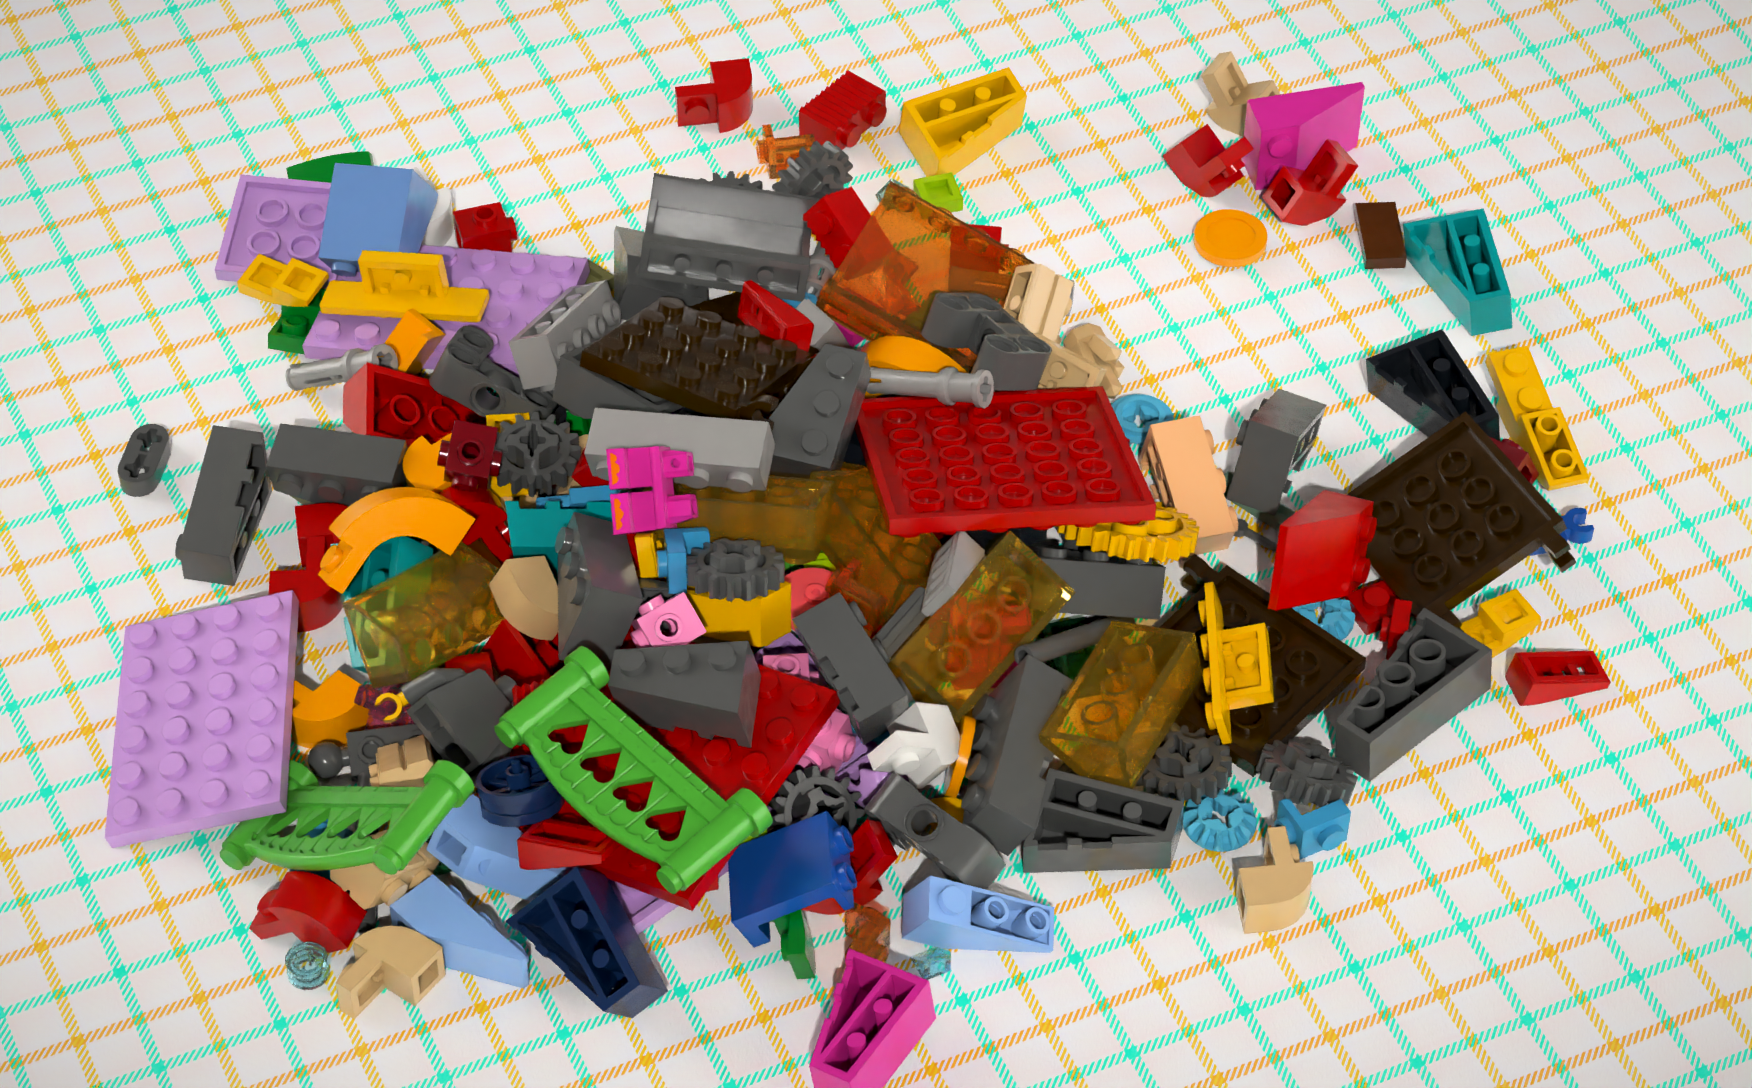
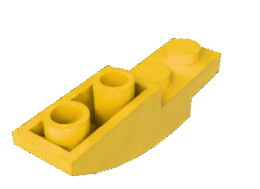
[1485,346,1589,491]

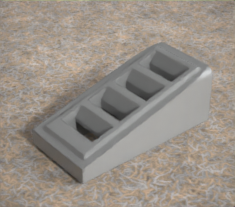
[795,299,852,350]
[921,531,985,617]

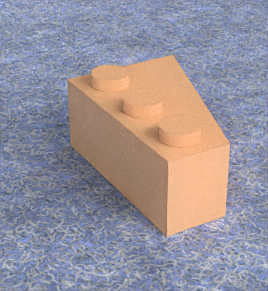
[1138,415,1238,558]

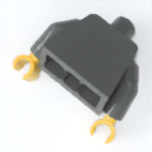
[375,668,518,795]

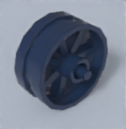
[476,755,565,827]

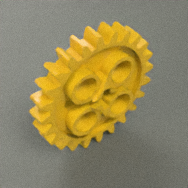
[1055,502,1200,562]

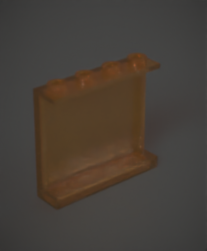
[816,181,1035,373]

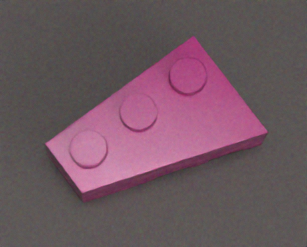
[809,948,936,1088]

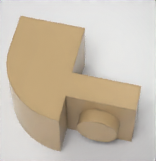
[1201,51,1281,137]
[489,556,558,640]
[1235,826,1314,934]
[336,926,446,1020]

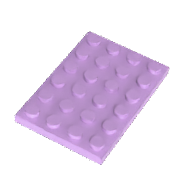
[302,245,590,377]
[105,590,299,848]

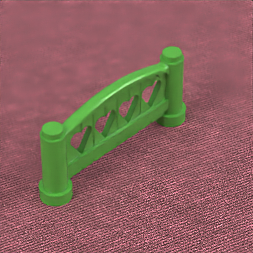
[494,646,773,894]
[219,760,474,875]

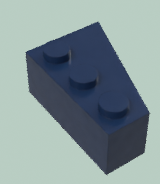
[505,866,668,1018]

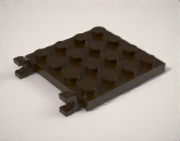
[579,297,818,431]
[1347,411,1576,633]
[1097,554,1366,777]

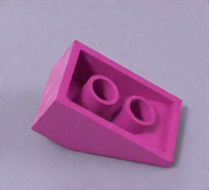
[1242,82,1365,191]

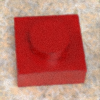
[1345,581,1397,636]
[1379,599,1413,660]

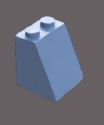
[318,163,438,277]

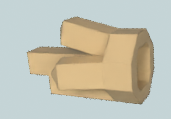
[1063,323,1125,399]

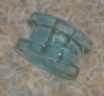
[285,942,330,990]

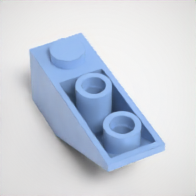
[426,794,571,901]
[390,874,529,989]
[902,875,1054,953]

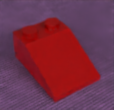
[1268,490,1377,611]

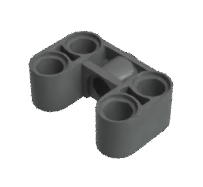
[921,292,1052,391]
[429,326,559,420]
[863,773,1006,890]

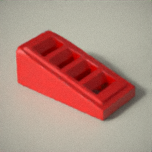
[737,280,814,352]
[1505,651,1611,706]
[517,819,621,870]

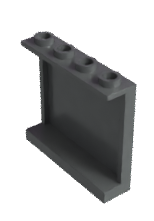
[638,173,816,302]

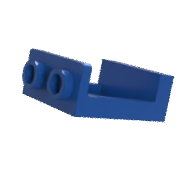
[728,811,857,948]

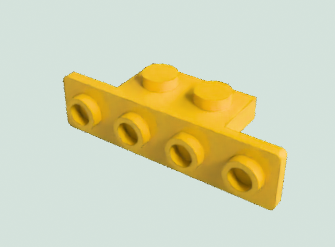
[319,250,490,322]
[1198,582,1274,745]

